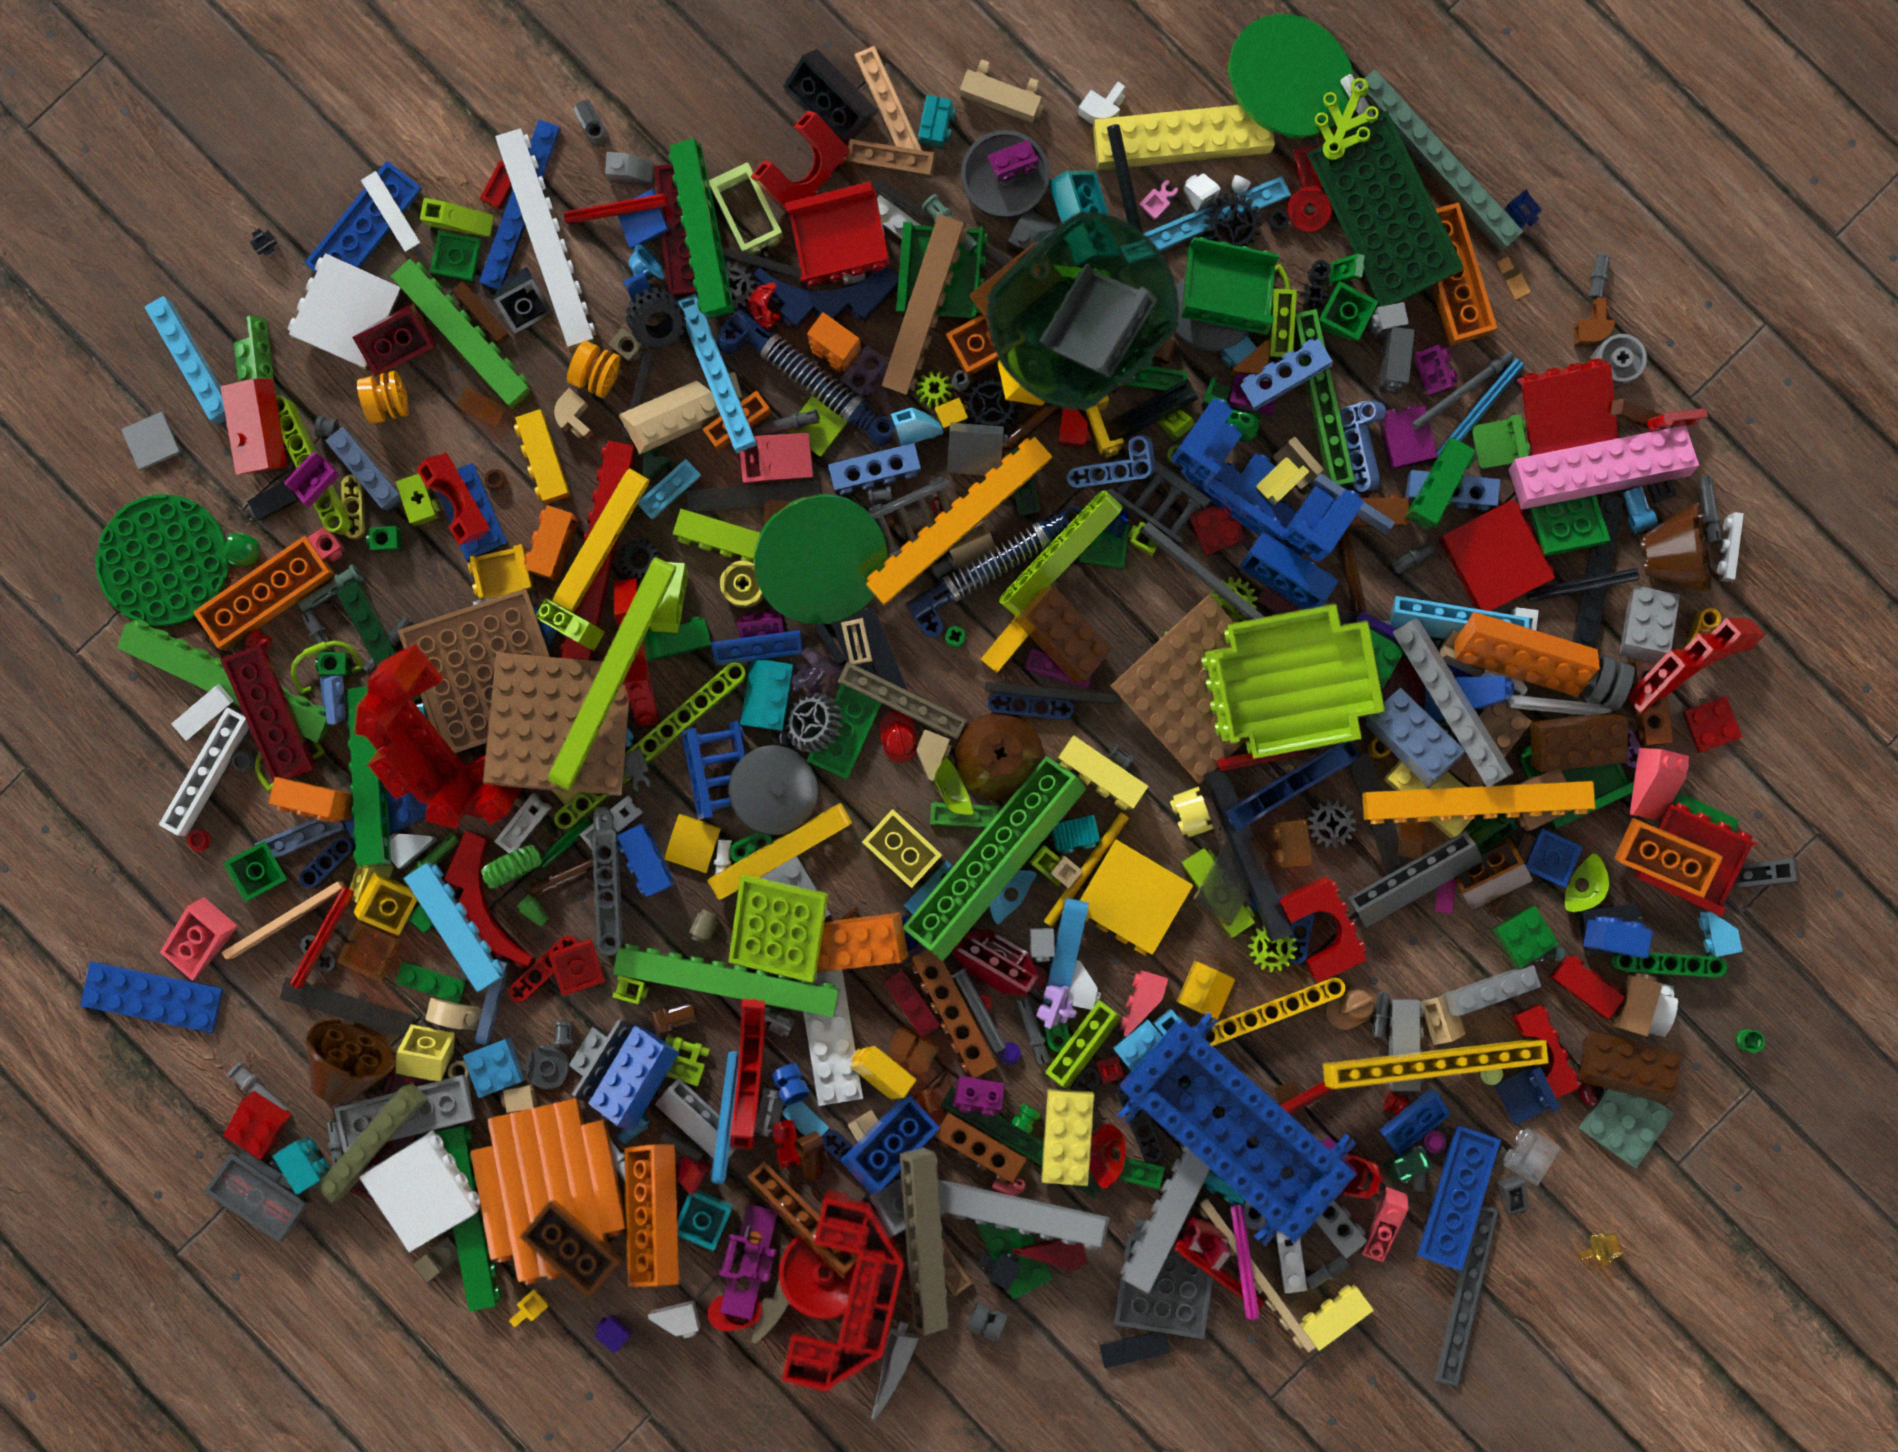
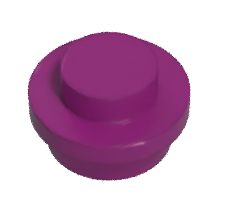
[1423,1130,1446,1153]

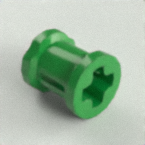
[945,626,965,648]

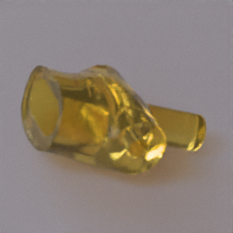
[1578,1232,1624,1266]

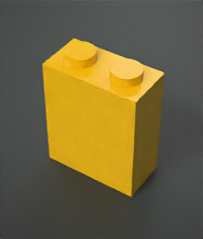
[849,1046,916,1100]

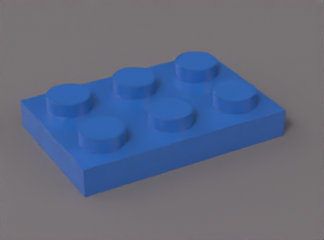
[1380,1088,1450,1157]

